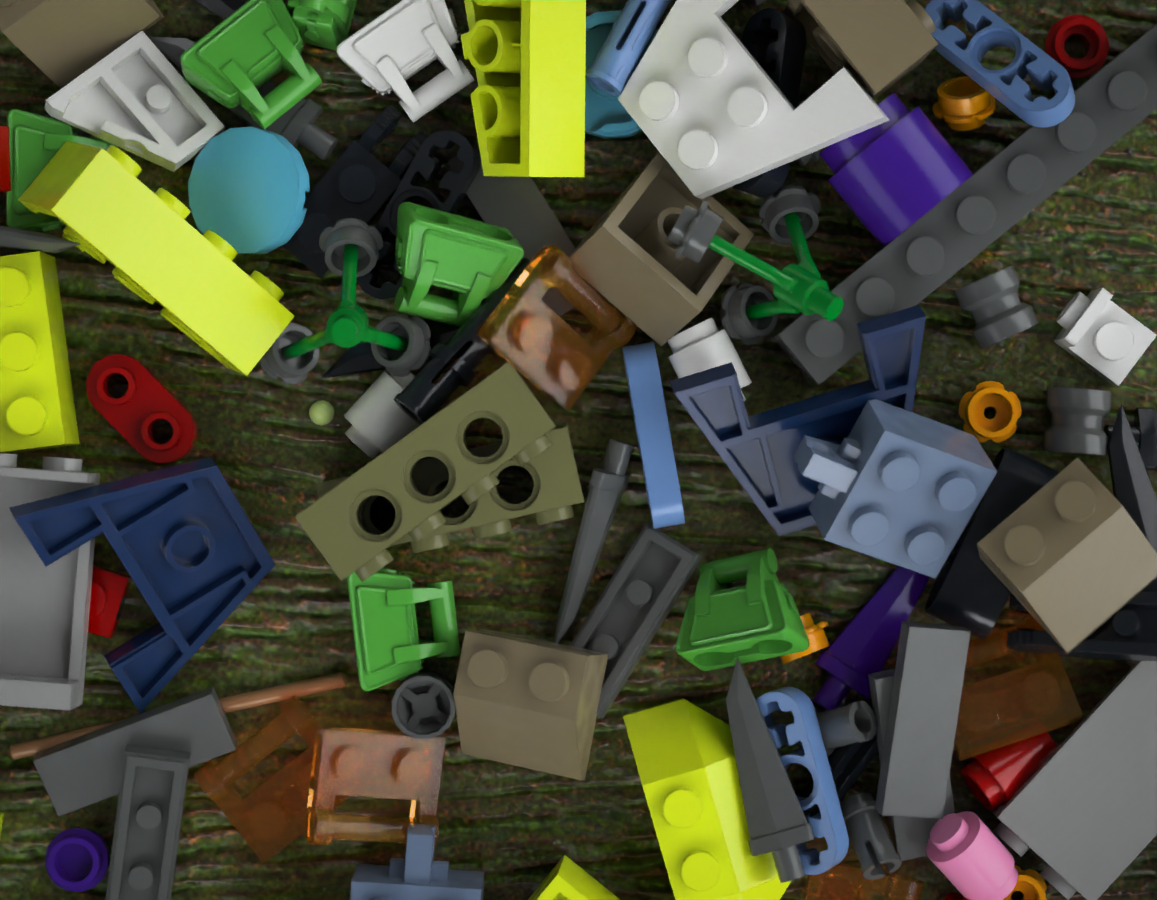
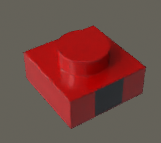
[88,565,132,639]

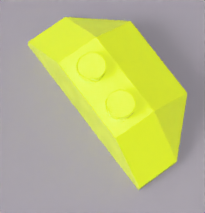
[623,698,792,900]

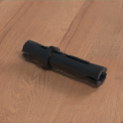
[394,257,552,425]

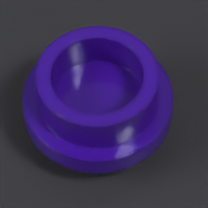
[45,827,110,892]

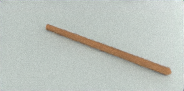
[5,672,351,760]

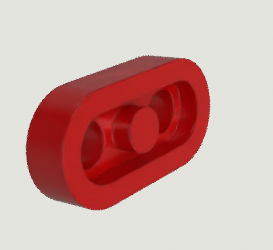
[86,354,198,463]

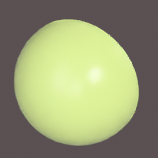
[309,400,334,425]

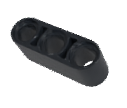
[924,446,1060,640]

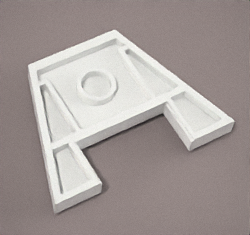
[618,0,889,199]

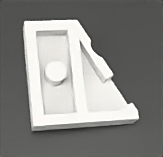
[44,31,225,172]

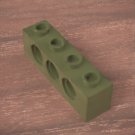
[294,362,556,582]
[316,427,584,553]

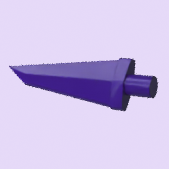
[812,566,930,710]

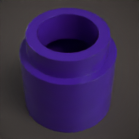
[819,93,973,248]

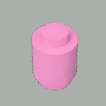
[926,811,1018,900]

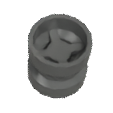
[954,265,1039,349]
[1042,387,1112,456]
[392,670,456,739]

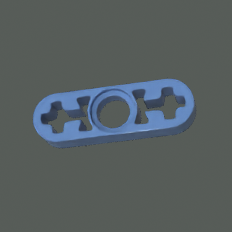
[925,0,1075,128]
[622,341,685,529]
[756,686,849,875]

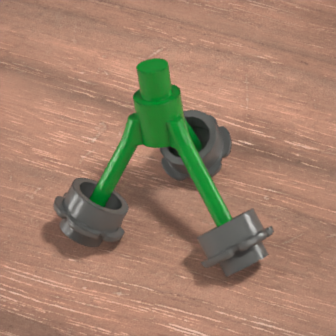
[667,185,844,345]
[259,218,431,385]

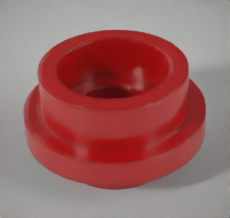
[1044,14,1109,79]

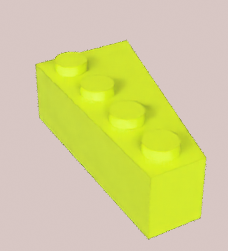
[460,0,586,177]
[18,141,295,376]

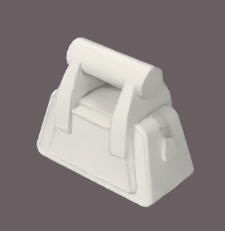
[337,0,475,123]

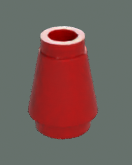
[960,723,1057,811]

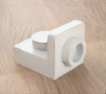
[1054,287,1157,387]

